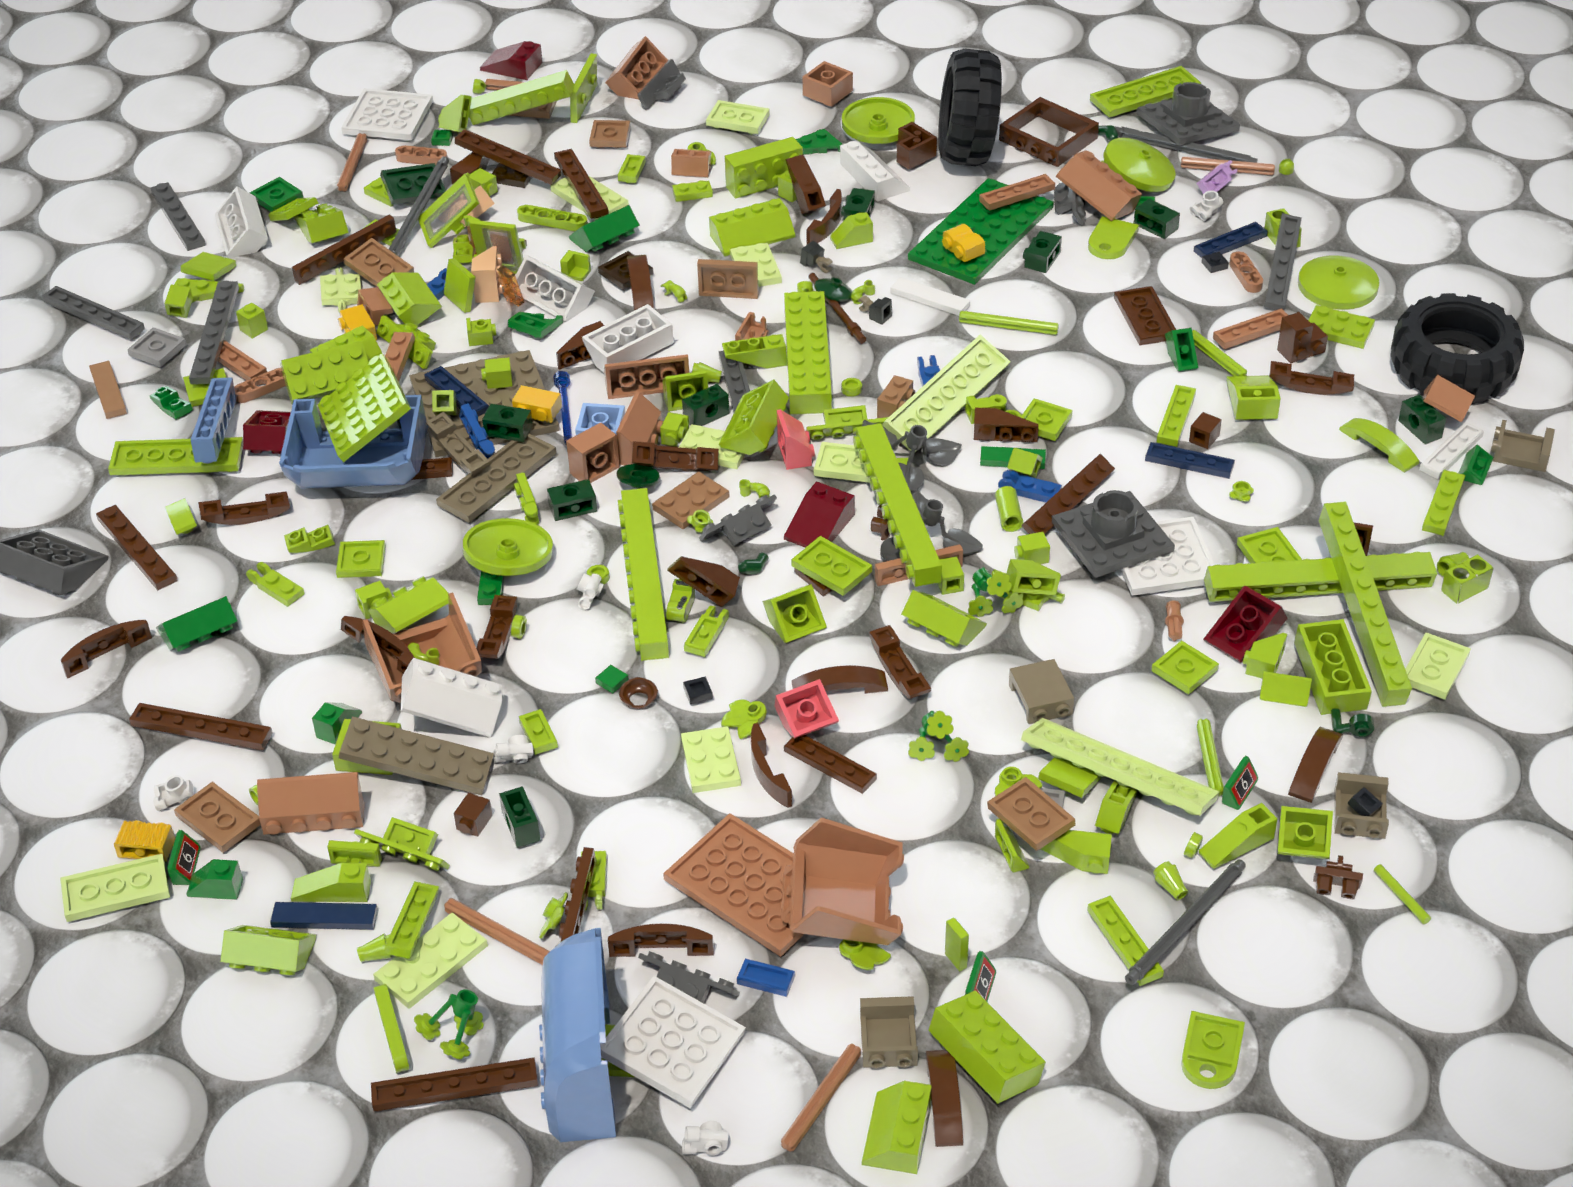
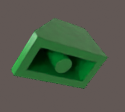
[1165,327,1198,371]
[312,702,362,745]
[186,859,243,900]

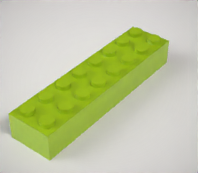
[784,291,832,414]

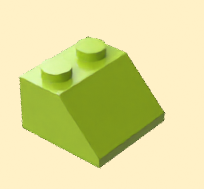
[662,370,708,412]
[762,584,827,643]
[1277,806,1333,859]

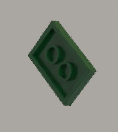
[380,163,446,205]

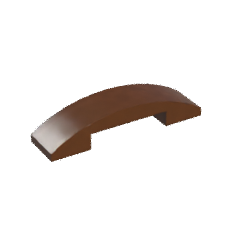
[806,189,842,244]
[627,255,654,311]
[1269,361,1355,395]
[632,441,719,471]
[198,491,290,525]
[476,595,517,658]
[341,616,415,674]
[60,619,152,679]
[869,625,931,699]
[791,665,888,694]
[751,722,792,808]
[1288,727,1343,803]
[608,923,714,957]
[925,1050,963,1147]

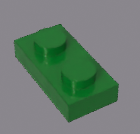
[477,571,504,605]

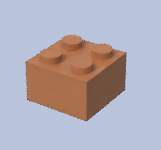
[802,61,853,107]
[566,423,620,483]

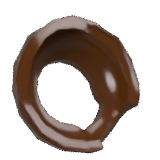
[619,677,658,709]

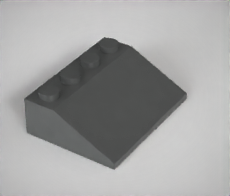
[0,529,109,595]

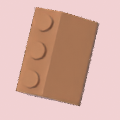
[616,392,664,465]

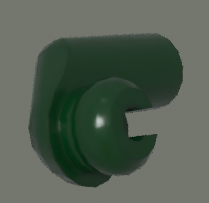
[1098,125,1118,142]
[738,552,769,574]

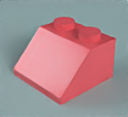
[777,409,815,470]
[774,679,839,739]

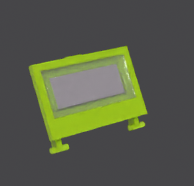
[418,172,480,248]
[464,215,526,274]

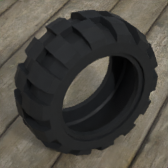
[938,48,1002,166]
[1391,293,1524,404]

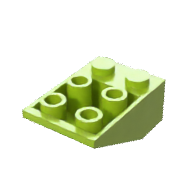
[294,203,349,243]
[1226,375,1281,420]

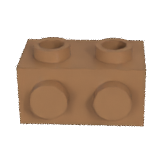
[877,375,915,418]

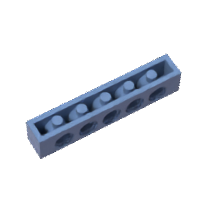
[191,377,237,463]

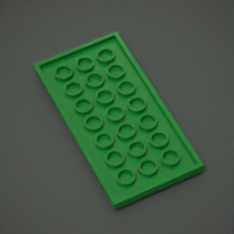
[908,178,1054,285]

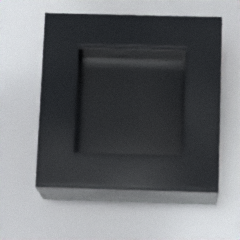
[1201,252,1229,273]
[683,676,713,705]
[1347,787,1383,817]

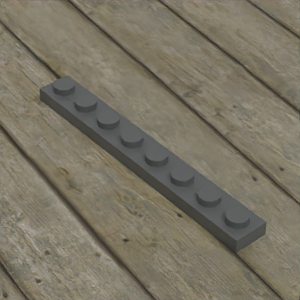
[189,281,239,384]

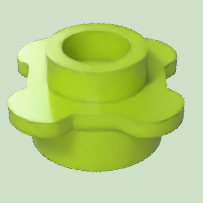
[1229,481,1254,502]
[687,510,713,533]

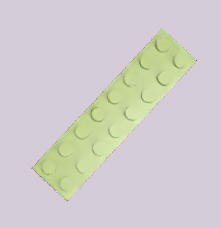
[882,334,1010,452]
[1021,718,1219,816]

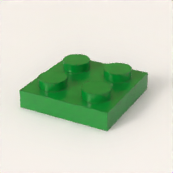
[249,177,303,212]

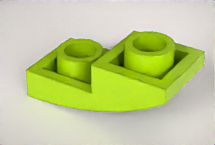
[453,234,474,263]
[165,498,197,535]
[284,525,335,553]

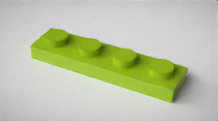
[1156,385,1196,447]
[1422,470,1465,536]
[384,881,439,959]
[1087,895,1164,986]

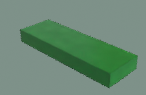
[980,446,1046,469]

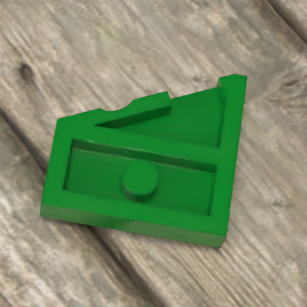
[796,129,843,155]
[508,312,563,338]

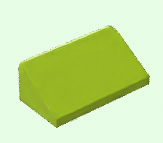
[1260,671,1312,707]
[995,819,1029,873]

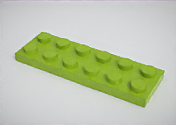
[1090,66,1201,118]
[108,437,243,475]

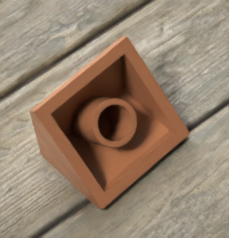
[1424,375,1475,422]

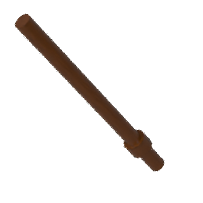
[808,273,866,344]

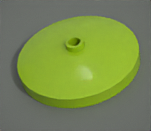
[842,97,915,144]
[1103,138,1176,192]
[1298,255,1379,310]
[463,518,553,576]

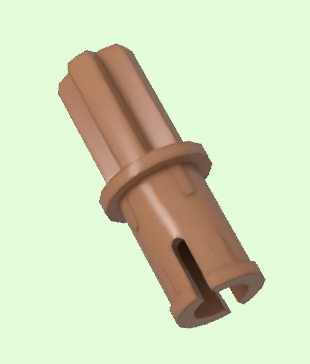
[1165,600,1184,641]

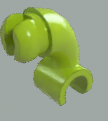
[660,280,688,302]
[851,280,875,304]
[739,479,770,498]
[408,643,439,665]

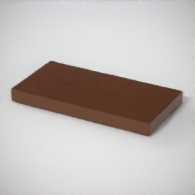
[1114,286,1176,346]

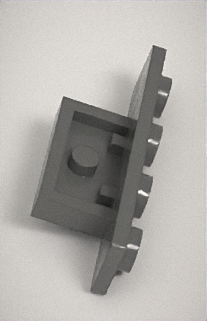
[638,59,686,110]
[1054,182,1086,226]
[699,494,777,546]
[638,951,740,1004]

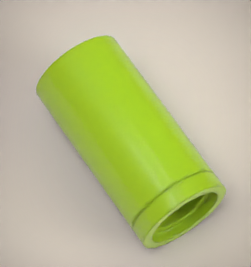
[995,486,1023,532]

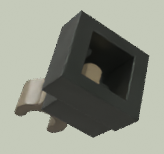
[800,240,833,273]
[858,296,892,325]

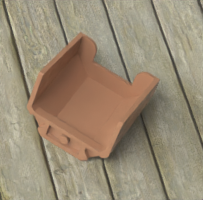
[362,592,482,703]
[781,818,904,945]

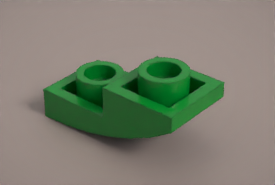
[149,386,193,420]

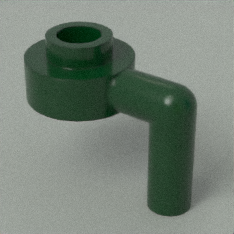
[1331,708,1375,737]

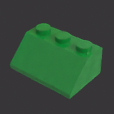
[568,205,640,252]
[156,596,237,652]

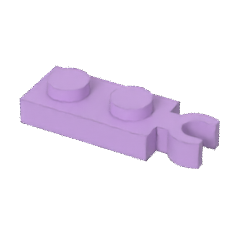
[1197,160,1238,194]

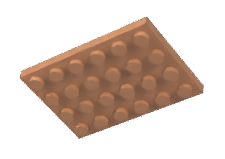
[663,813,804,957]

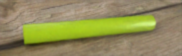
[1374,864,1431,924]

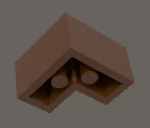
[897,122,937,170]
[1277,312,1328,364]

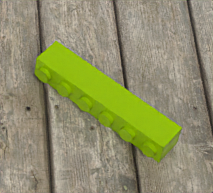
[469,70,574,125]

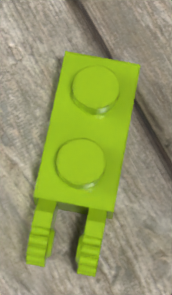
[514,473,539,525]
[246,562,305,607]
[684,605,729,657]
[581,851,607,910]

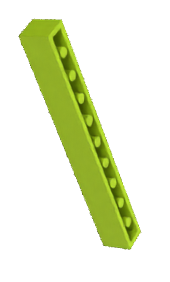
[853,423,942,587]
[618,488,669,661]
[1319,501,1412,707]
[1204,552,1437,602]

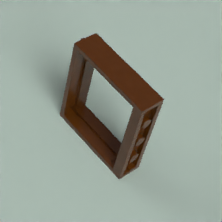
[999,97,1099,167]

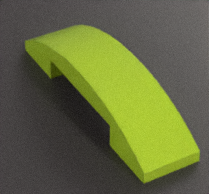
[1339,418,1420,473]

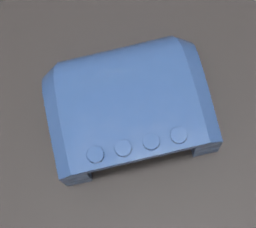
[279,395,428,489]
[539,928,616,1142]

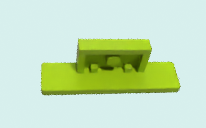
[376,316,436,369]
[806,405,888,440]
[354,817,450,871]

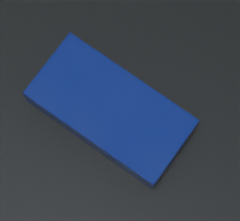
[737,958,795,997]

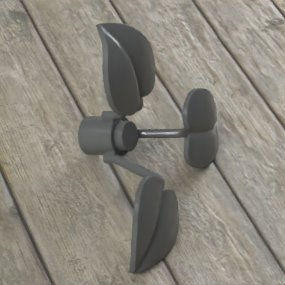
[862,420,962,492]
[880,490,983,561]

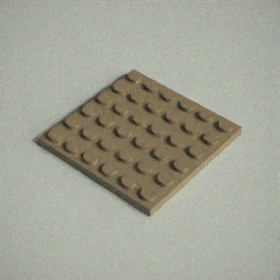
[409,350,560,458]

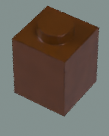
[1189,412,1222,449]
[454,792,492,837]

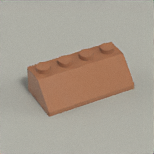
[605,36,668,100]
[1056,150,1142,221]
[604,354,689,399]
[257,772,364,835]

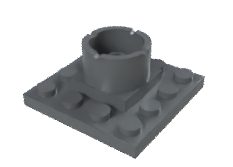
[1137,82,1240,145]
[1052,490,1175,578]

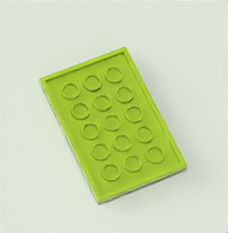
[317,353,411,462]

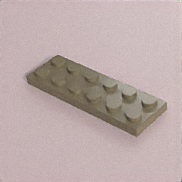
[436,433,557,523]
[339,716,494,795]

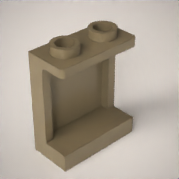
[1490,419,1555,472]
[1009,659,1074,724]
[1334,772,1389,839]
[860,996,918,1069]

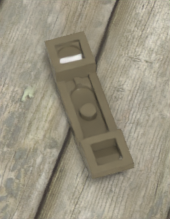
[426,412,490,475]

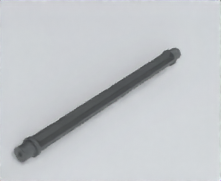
[1114,126,1258,163]
[389,156,449,256]
[1125,859,1246,985]

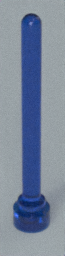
[553,371,572,445]

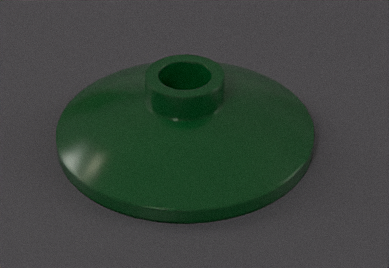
[814,277,852,301]
[616,464,660,489]

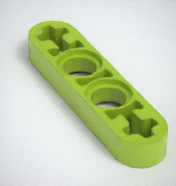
[517,205,588,231]
[373,984,409,1073]

